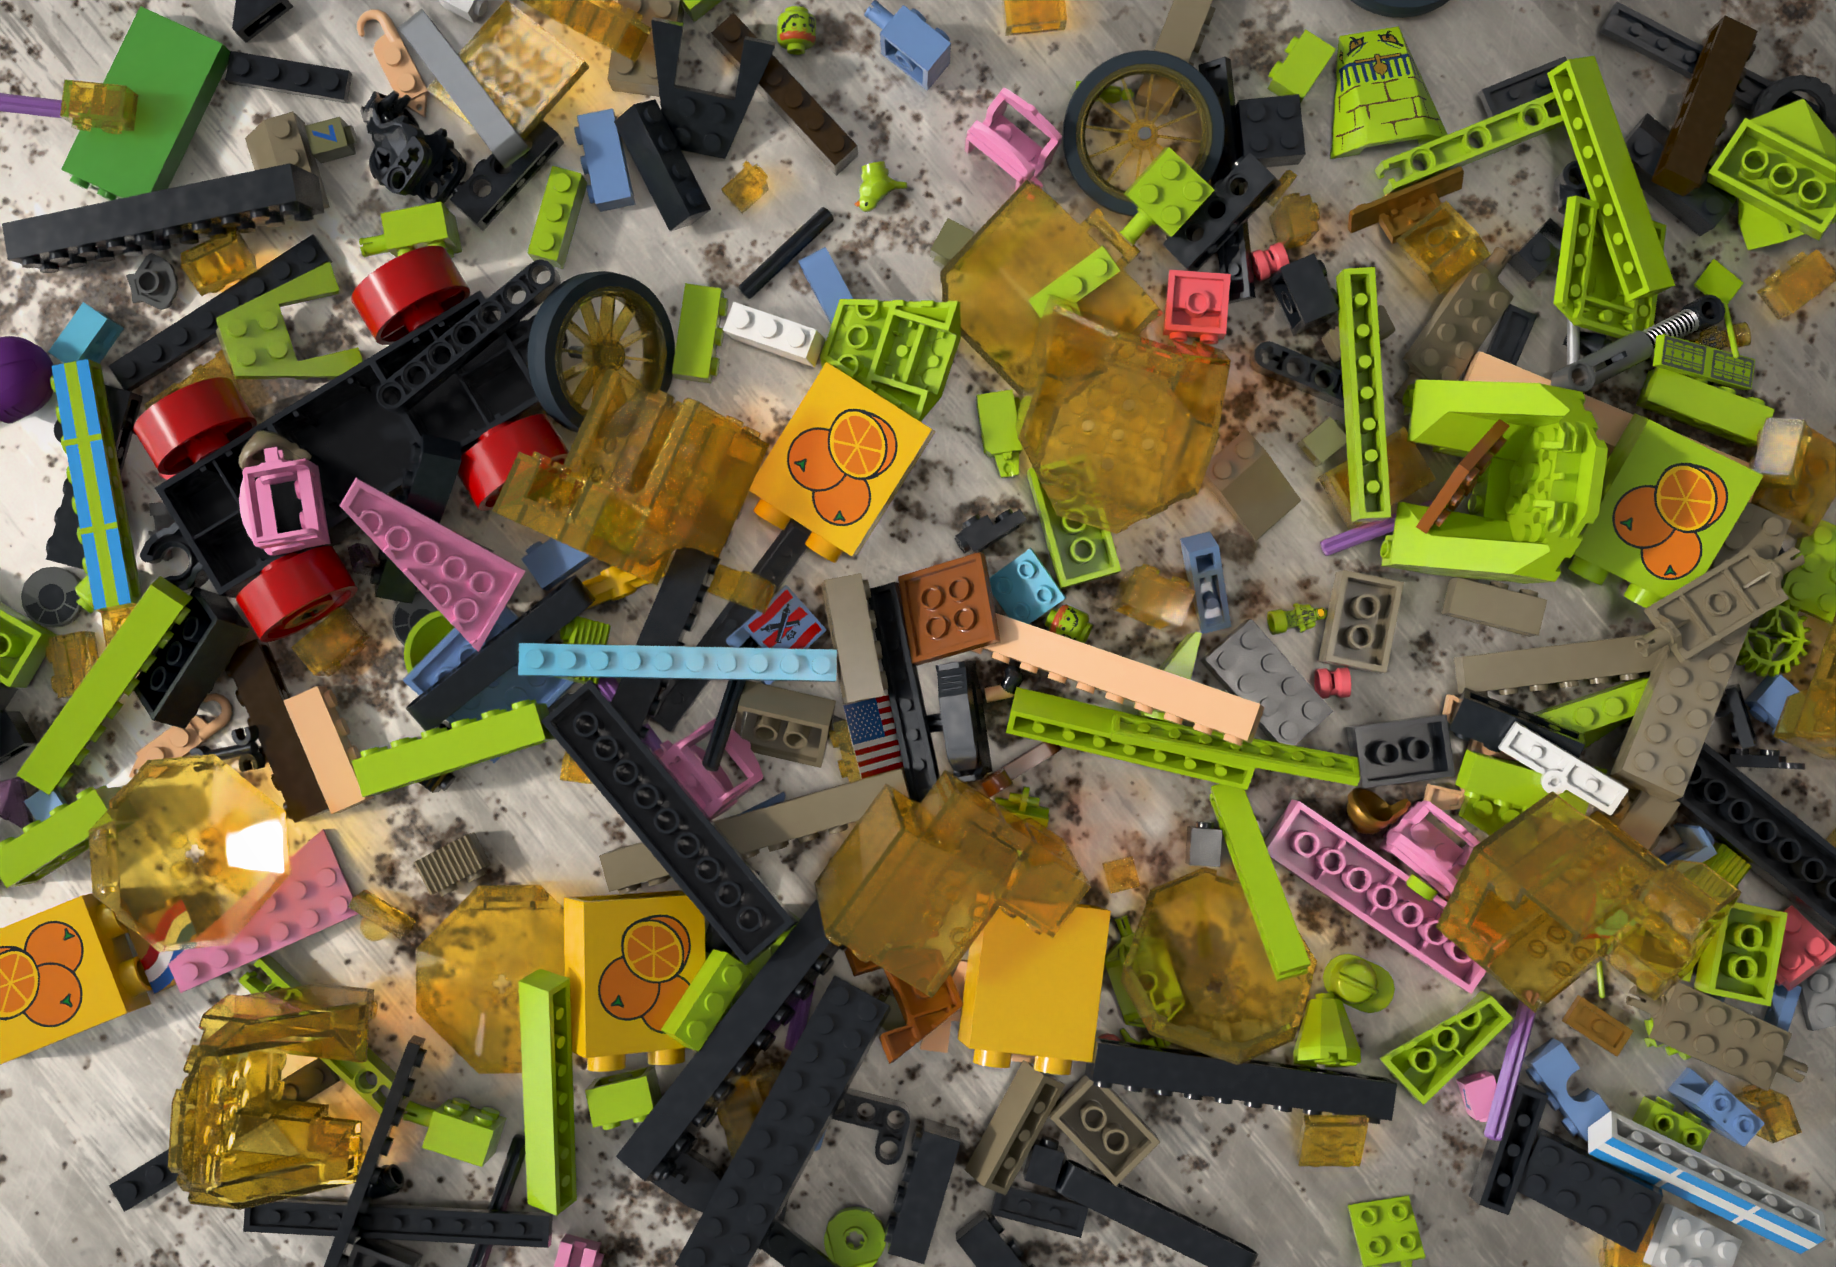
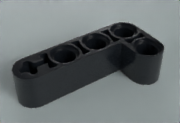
[1249,341,1344,408]
[832,1088,910,1165]

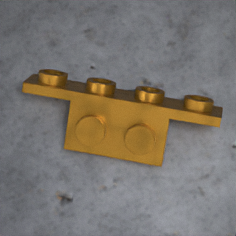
[1348,166,1464,244]

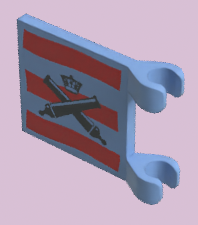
[726,585,826,685]

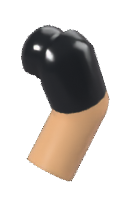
[984,665,1023,703]

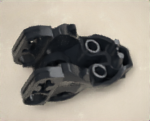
[360,90,467,204]

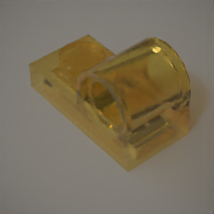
[708,564,776,615]

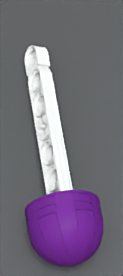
[0,336,53,423]

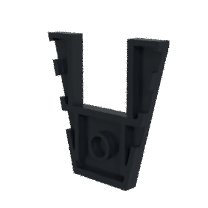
[651,17,776,159]

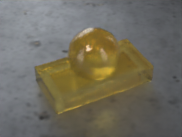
[348,890,416,941]

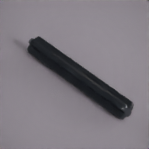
[739,207,834,299]

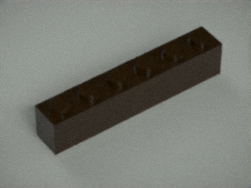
[711,12,858,176]
[1651,15,1758,197]
[225,639,330,823]

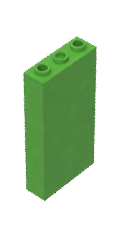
[61,6,230,201]

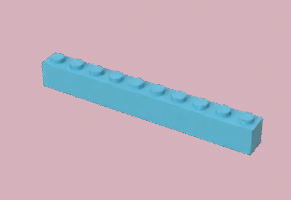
[518,643,837,682]

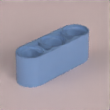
[798,247,853,324]

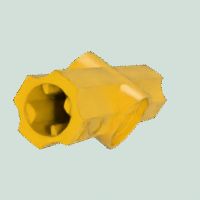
[582,552,666,611]

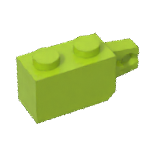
[976,389,1027,478]

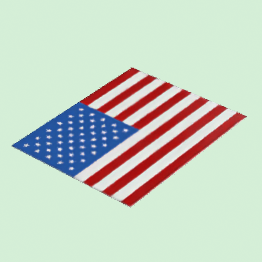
[843,695,904,779]

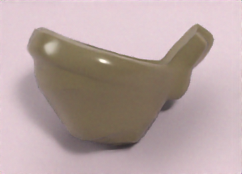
[239,430,311,471]

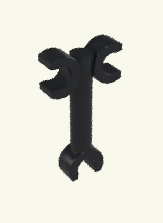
[190,725,266,772]

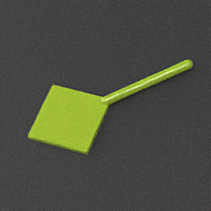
[1694,259,1743,359]

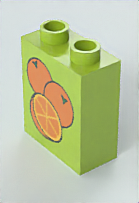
[1568,413,1764,608]

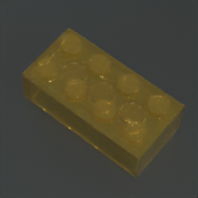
[1109,564,1196,632]

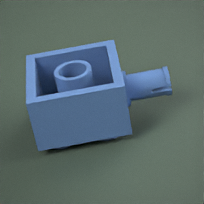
[864,0,951,91]

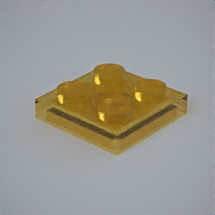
[1297,1115,1368,1167]

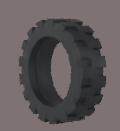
[1749,75,1836,134]

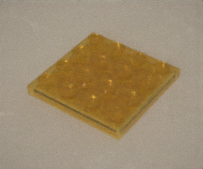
[426,0,589,140]

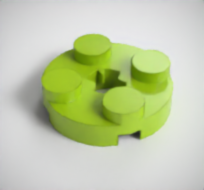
[824,1206,886,1267]

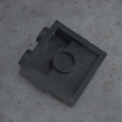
[954,508,1027,555]

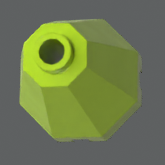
[1293,993,1361,1068]

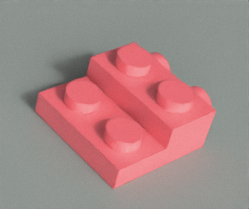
[1163,270,1231,345]
[1775,905,1836,991]

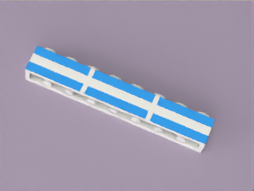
[1588,1111,1827,1254]

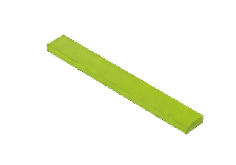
[1111,713,1360,786]

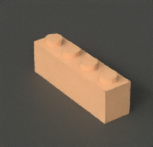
[284,686,374,814]

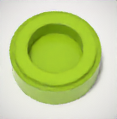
[1406,873,1438,901]

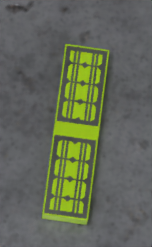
[1653,334,1755,390]

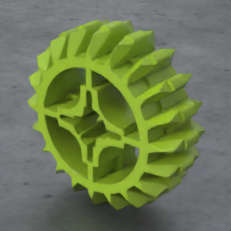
[1735,599,1812,677]

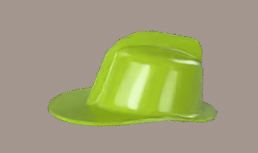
[1323,954,1395,1013]

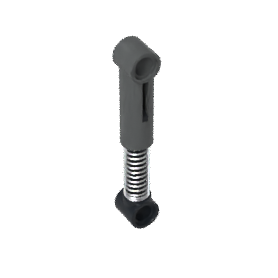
[1551,295,1725,392]

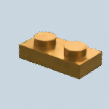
[1561,995,1634,1057]

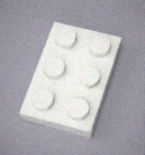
[1643,1203,1742,1267]

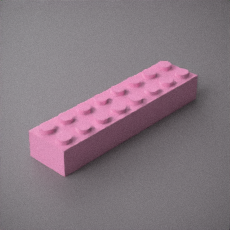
[1264,799,1506,994]

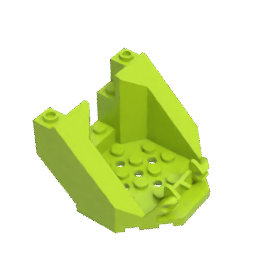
[1380,380,1608,584]

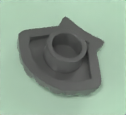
[126,253,179,310]

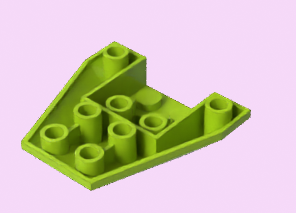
[1738,98,1836,250]

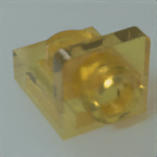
[721,160,769,214]

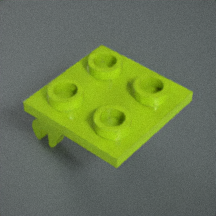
[1348,1195,1426,1267]

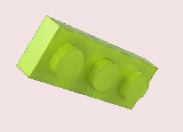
[1028,245,1121,325]

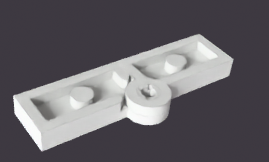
[1498,721,1629,816]

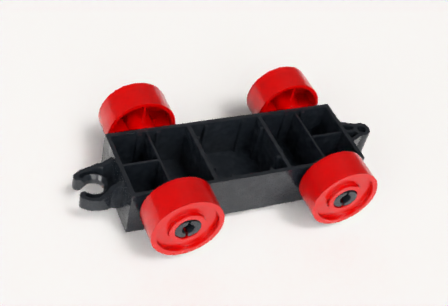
[134,246,572,642]

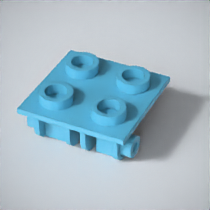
[989,548,1066,624]

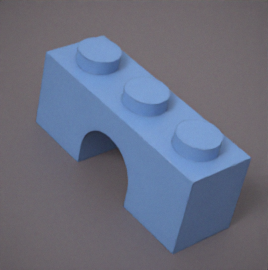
[1524,1038,1610,1141]

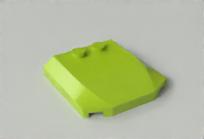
[1553,195,1667,339]

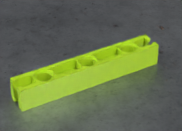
[1375,92,1565,195]
[1209,784,1311,982]
[238,955,414,1115]

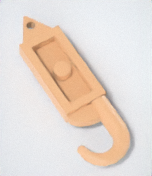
[357,9,430,117]
[129,693,232,778]

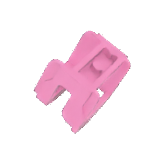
[965,88,1062,201]
[239,447,330,556]
[654,719,763,820]
[1379,800,1489,905]

